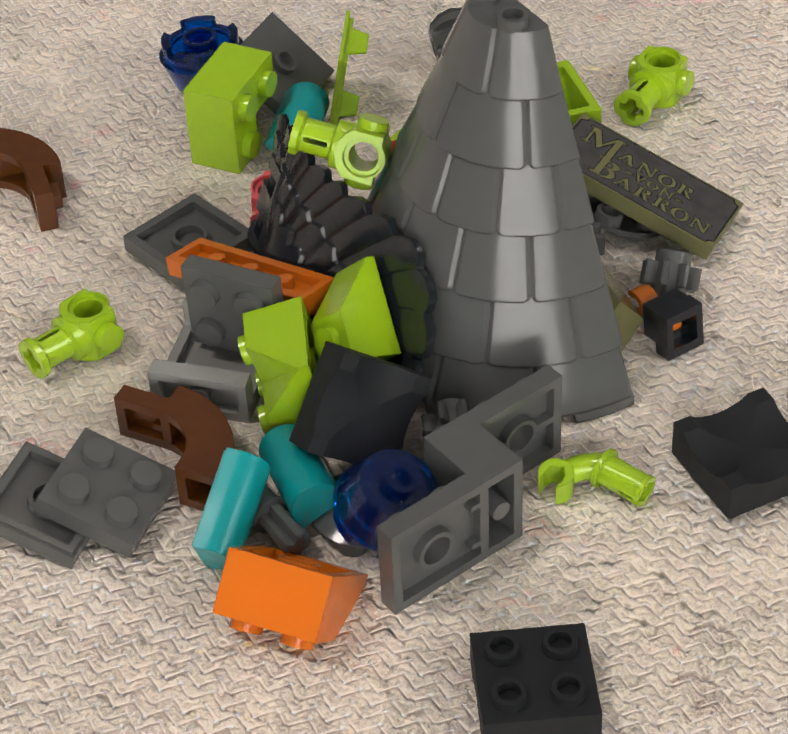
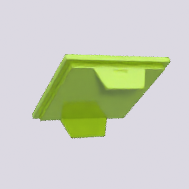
[329,11,369,125]

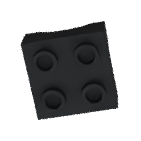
[289,341,432,477]
[672,388,788,520]
[470,623,602,734]

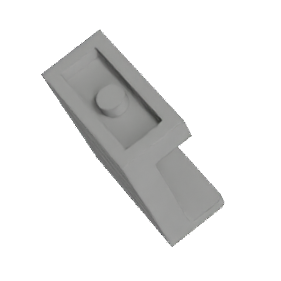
[147,296,261,423]

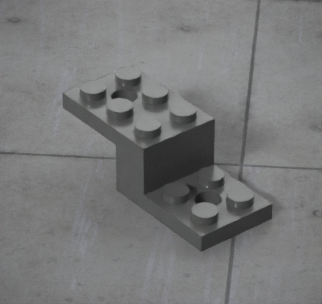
[377,365,562,615]

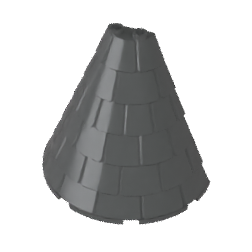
[367,0,635,423]

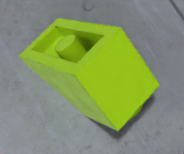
[310,256,401,361]

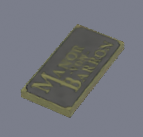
[572,113,744,260]

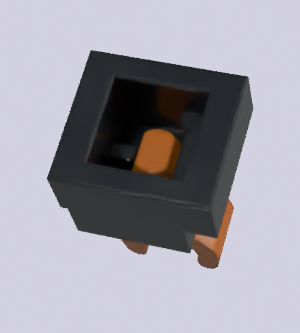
[628,283,704,361]

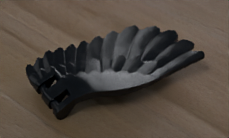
[247,114,438,375]

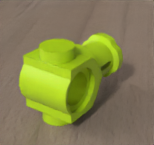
[614,45,695,127]
[288,110,392,190]
[18,288,124,379]

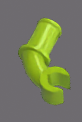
[538,448,656,507]

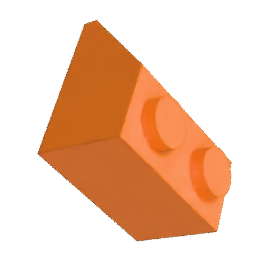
[212,546,368,650]

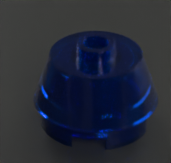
[159,15,243,93]
[333,449,437,558]

